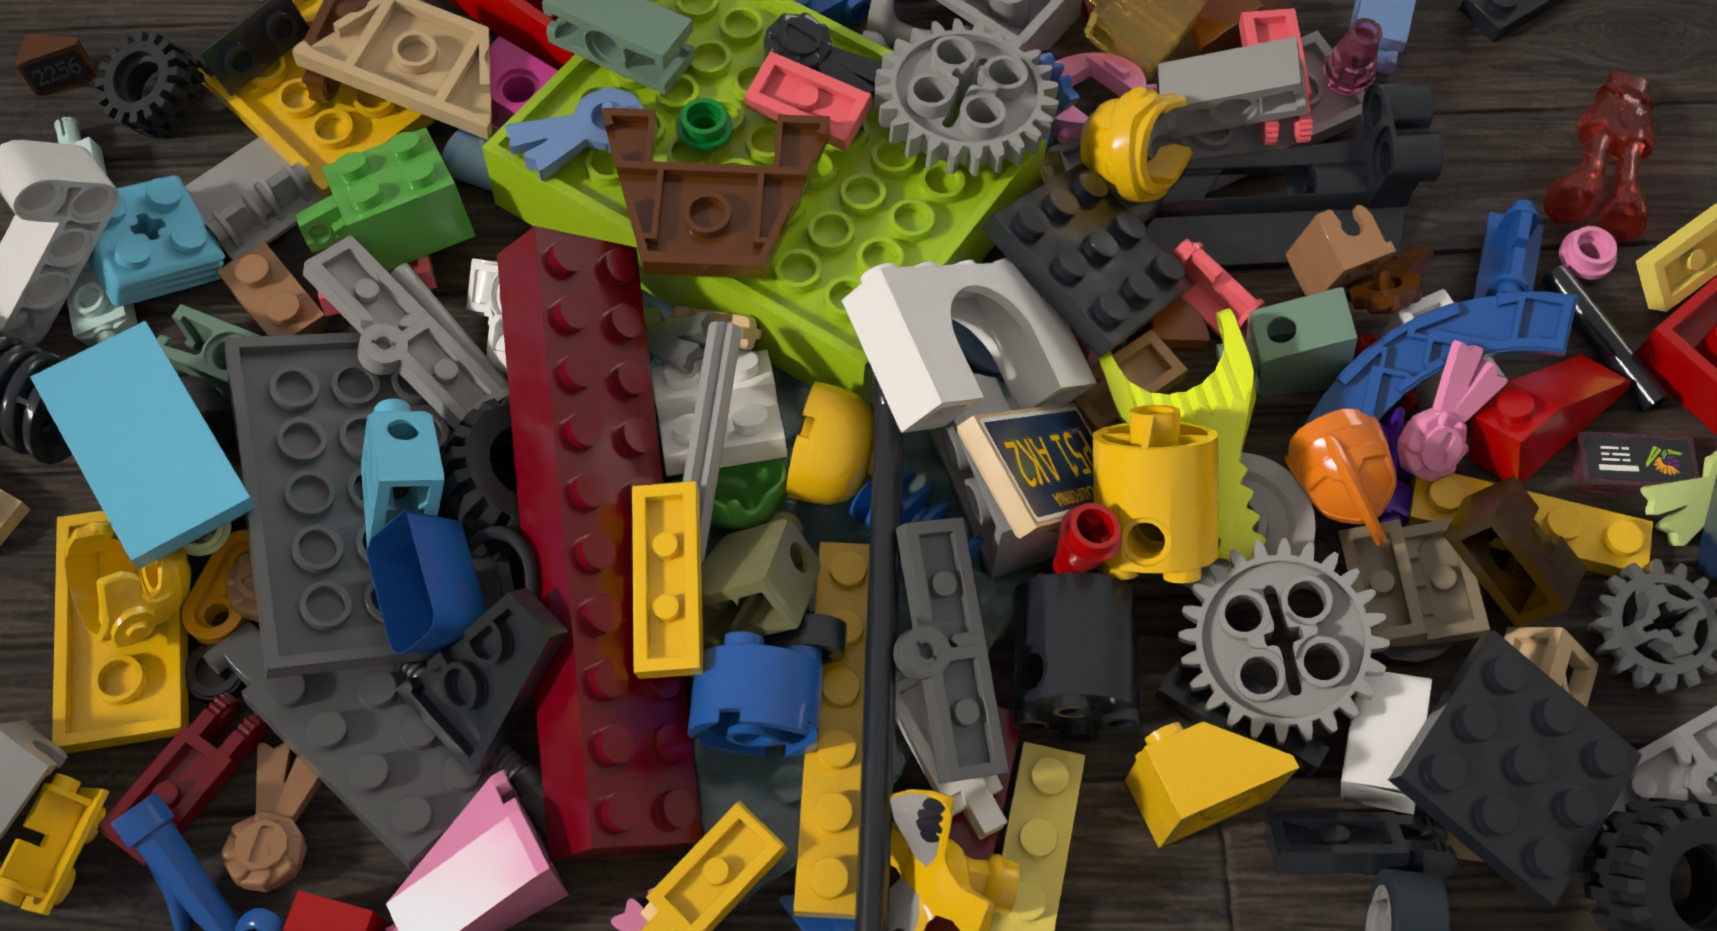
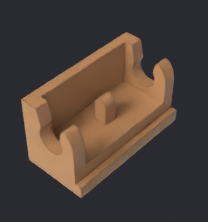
[1285,205,1396,296]

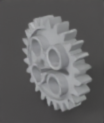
[873,19,1059,176]
[1179,538,1390,745]

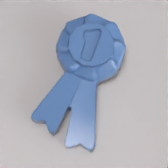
[505,87,644,181]

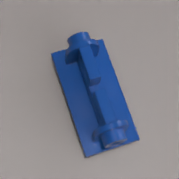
[1472,200,1544,299]

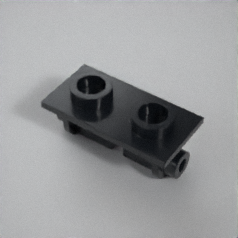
[196,0,310,96]

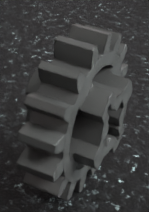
[1587,559,1717,694]

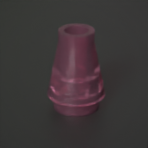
[1323,18,1383,95]

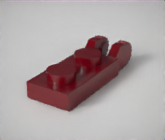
[97,692,269,868]

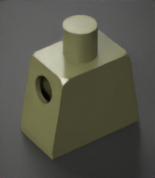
[701,511,821,649]

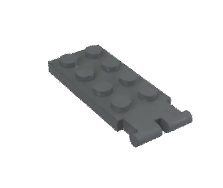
[203,621,501,871]

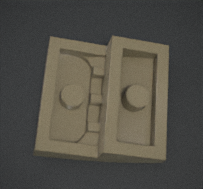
[1338,518,1490,647]

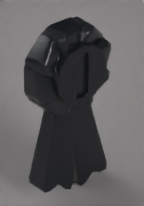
[764,12,882,99]

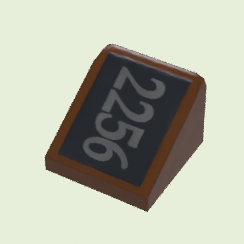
[15,33,98,95]

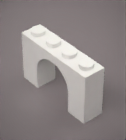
[842,258,1097,433]

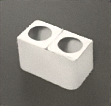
[1341,672,1432,815]

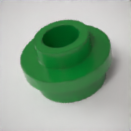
[676,98,733,153]

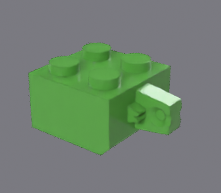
[295,127,476,271]

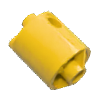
[1093,405,1218,583]

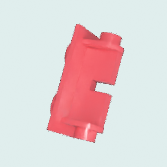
[1172,239,1265,339]

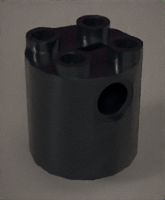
[1013,567,1140,743]

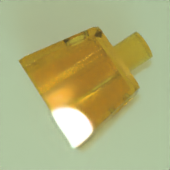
[1084,0,1209,85]

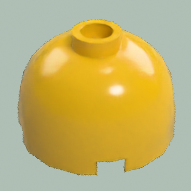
[786,381,874,505]

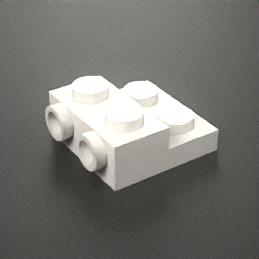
[651,349,787,476]

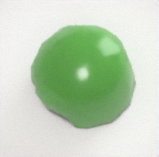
[711,458,788,530]

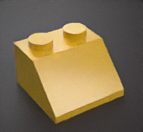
[1125,722,1299,848]

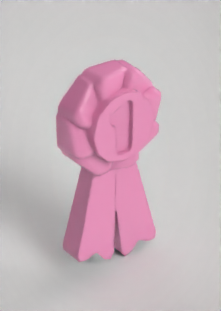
[1397,340,1508,482]

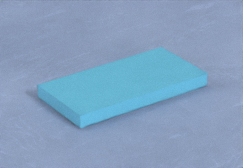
[30,321,256,570]

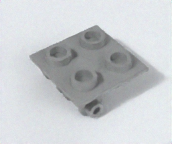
[185,137,325,260]

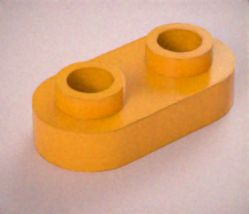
[181,530,252,644]

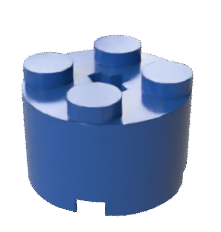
[687,632,824,757]

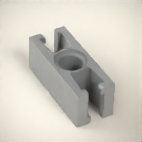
[1158,36,1308,139]

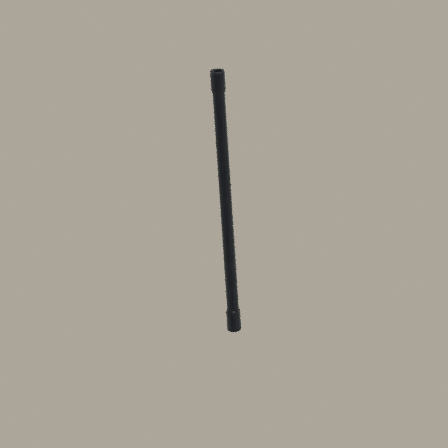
[855,371,905,931]

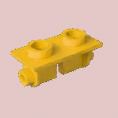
[0,773,110,916]

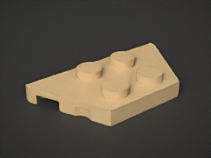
[292,0,492,140]

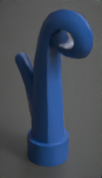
[110,792,286,931]

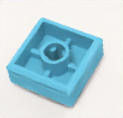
[88,175,225,307]

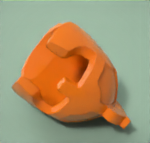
[1284,409,1397,546]

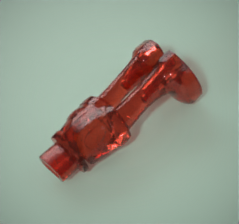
[1543,71,1656,242]

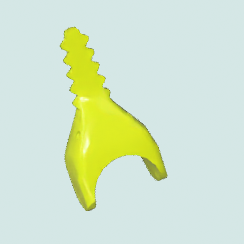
[1098,308,1266,572]

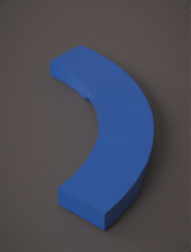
[1288,292,1578,472]

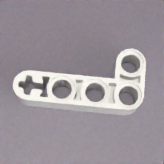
[0,140,120,345]

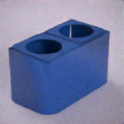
[367,510,487,655]

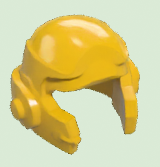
[1080,87,1193,202]
[65,522,191,648]

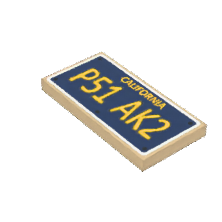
[956,403,1094,539]

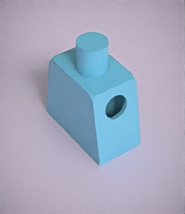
[361,399,445,548]

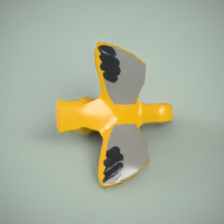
[888,789,1020,931]

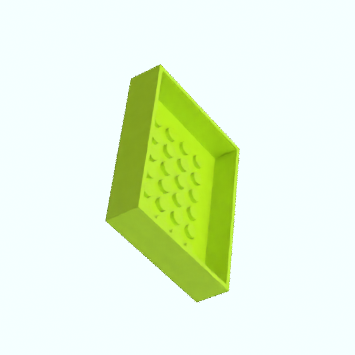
[482,0,1048,405]

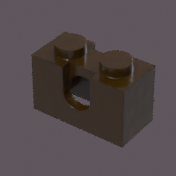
[1443,475,1586,629]

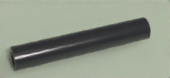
[1542,264,1670,412]

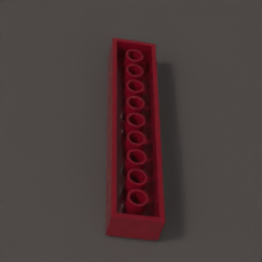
[497,226,703,861]

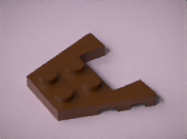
[602,108,831,278]

